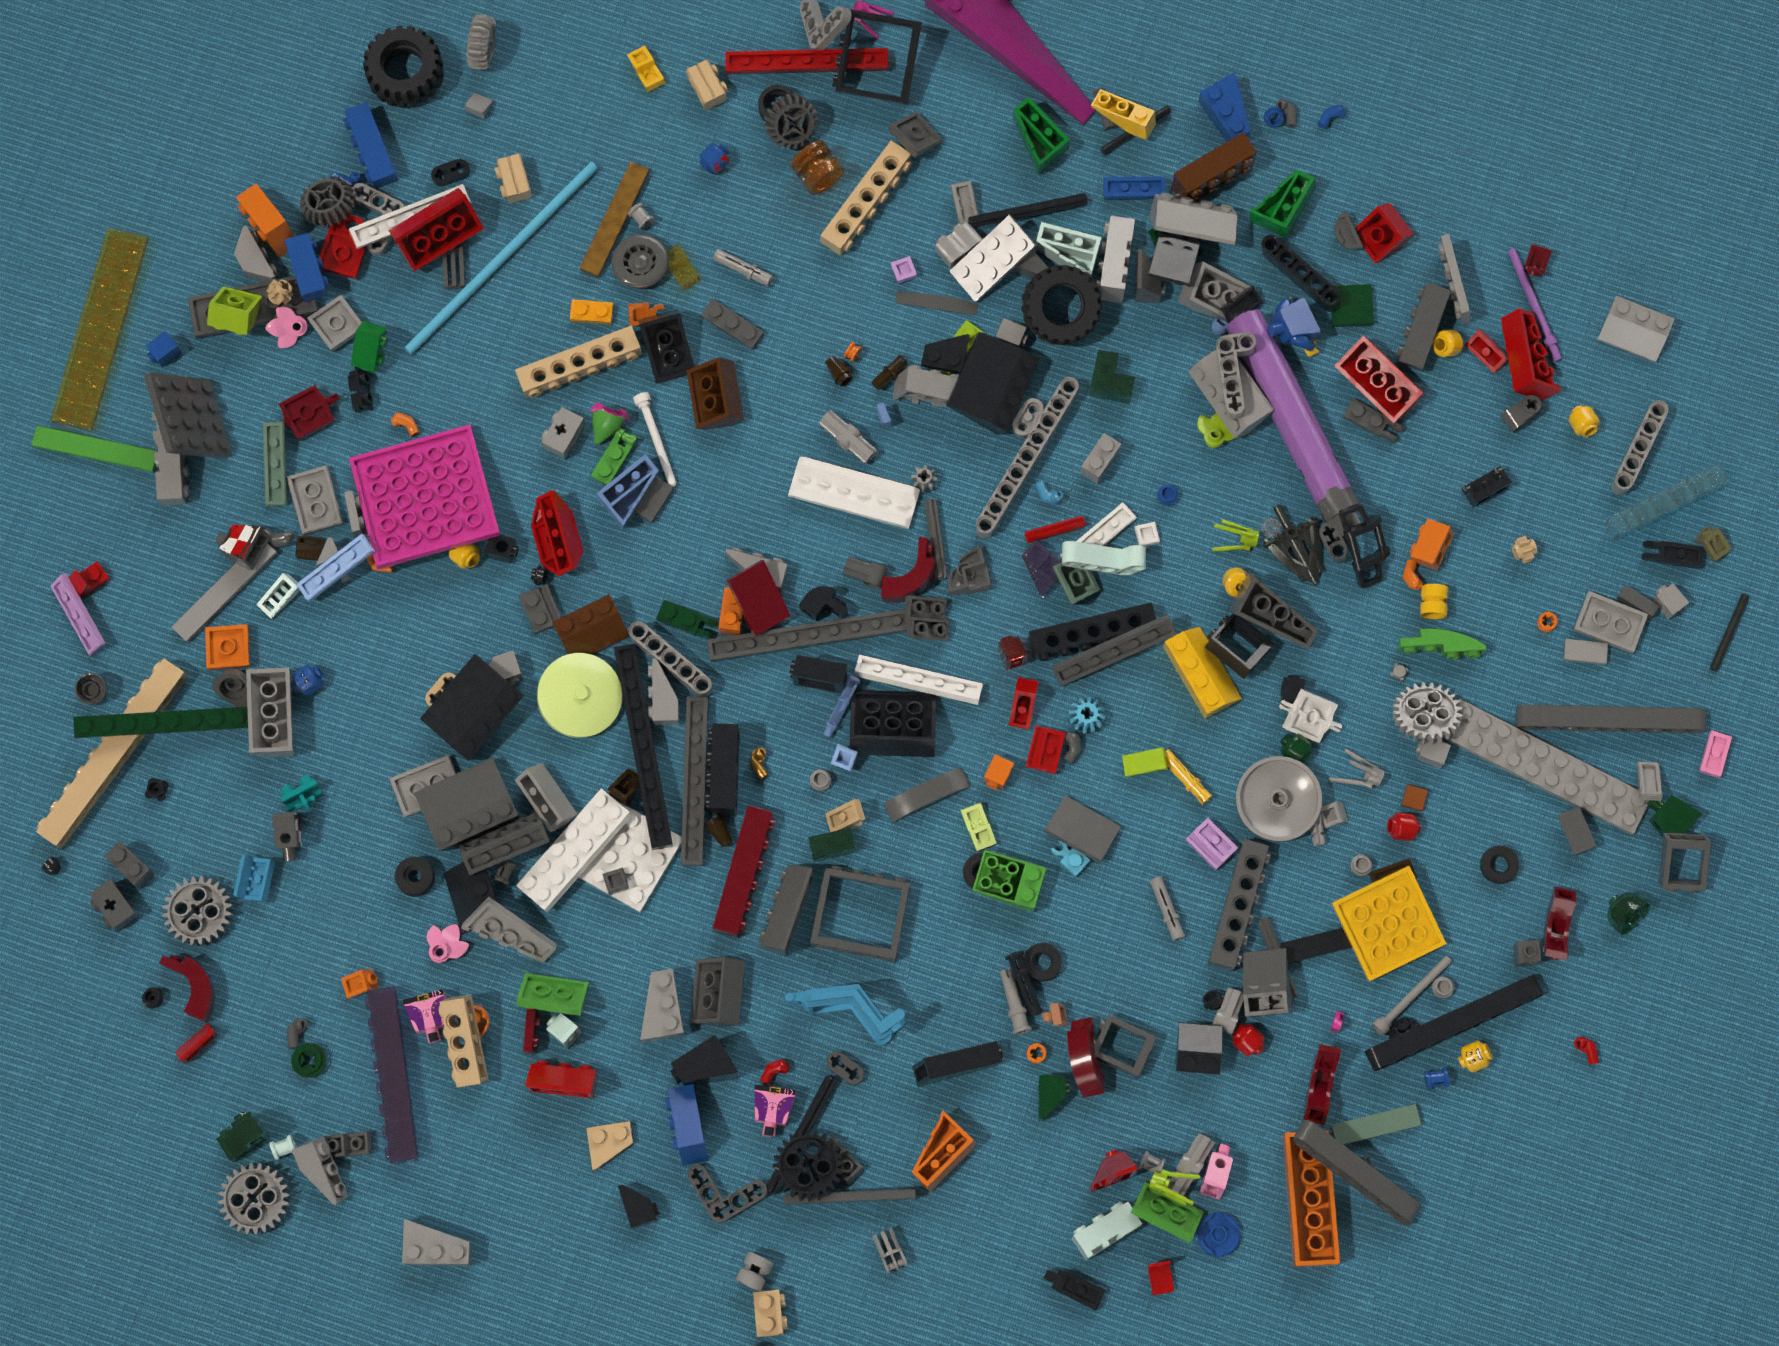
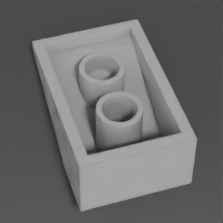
[1178,262,1249,322]

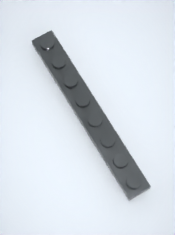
[681,697,708,866]

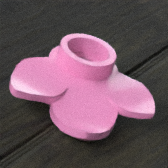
[265,307,308,348]
[427,924,469,963]

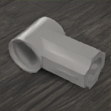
[1212,988,1244,1035]

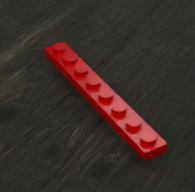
[725,48,888,74]

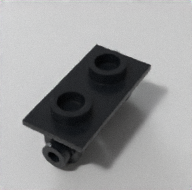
[347,367,373,413]

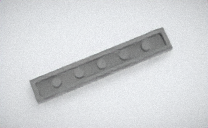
[172,543,277,643]

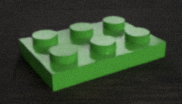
[516,973,589,1016]
[1130,1182,1204,1243]

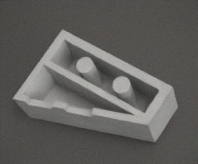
[892,365,959,408]
[640,969,685,1043]
[402,1219,472,1266]

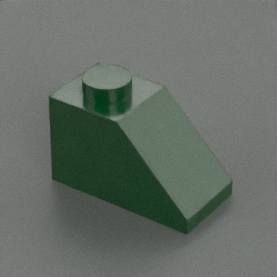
[1038,1075,1070,1121]

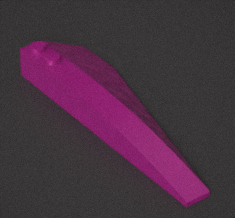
[925,0,1096,125]

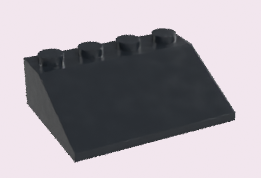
[946,332,1039,435]
[420,654,524,761]
[849,690,936,757]

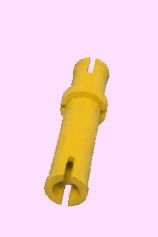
[1165,749,1212,805]

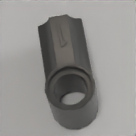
[843,557,888,589]

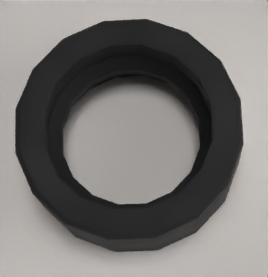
[758,85,797,124]

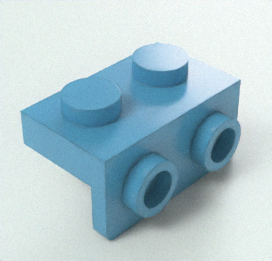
[233,854,275,903]

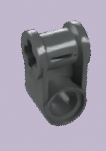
[1500,395,1541,432]

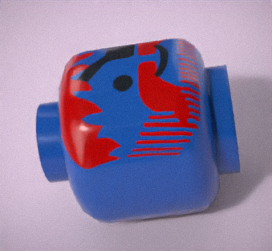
[699,143,729,174]

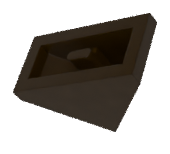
[607,769,640,806]

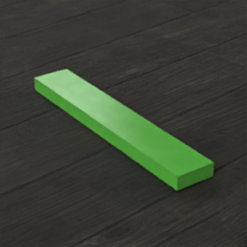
[31,426,156,473]

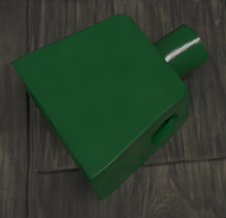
[1646,795,1702,838]

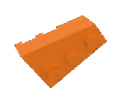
[236,184,295,258]
[912,1111,976,1192]

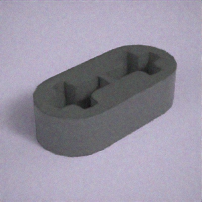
[827,1052,864,1085]

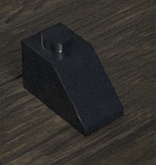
[618,1185,660,1230]

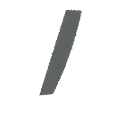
[896,292,978,315]

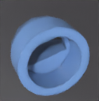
[1211,317,1228,335]

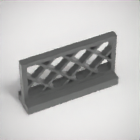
[458,811,550,875]

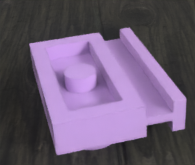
[1185,818,1238,871]

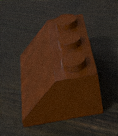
[686,357,744,430]
[552,594,630,655]

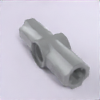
[819,410,877,465]
[1169,1133,1215,1196]

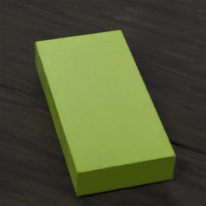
[1122,747,1168,777]

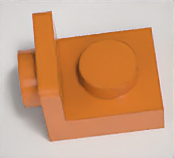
[341,969,379,999]

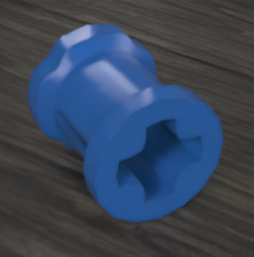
[1424,1068,1450,1090]

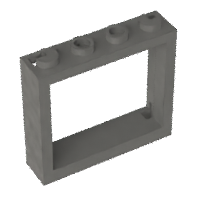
[810,866,910,962]

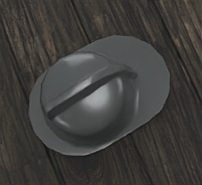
[213,669,248,709]

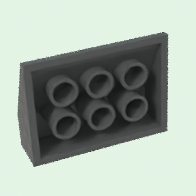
[414,758,519,851]

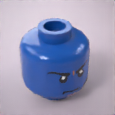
[291,664,324,696]

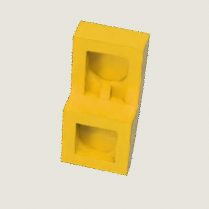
[627,46,665,92]

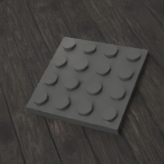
[144,372,232,458]

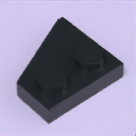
[921,334,970,374]

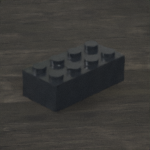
[705,723,740,817]

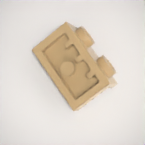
[753,1289,787,1337]

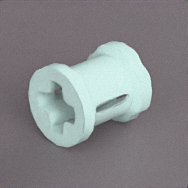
[270,1134,296,1160]

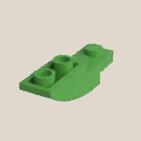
[1397,629,1486,660]

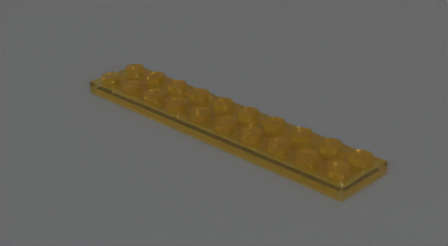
[51,228,149,431]

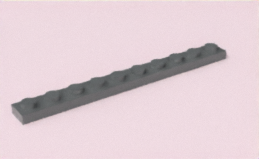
[707,609,907,662]

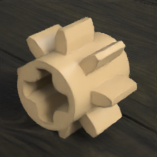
[266,279,294,305]
[1512,536,1538,563]

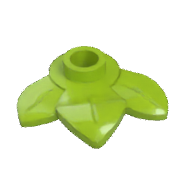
[1197,413,1234,448]

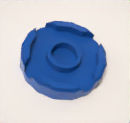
[1196,1213,1240,1257]

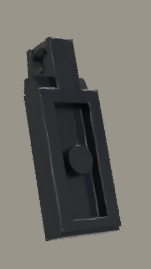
[1043,1270,1105,1311]

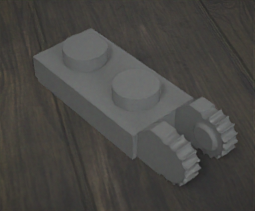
[1342,398,1403,443]

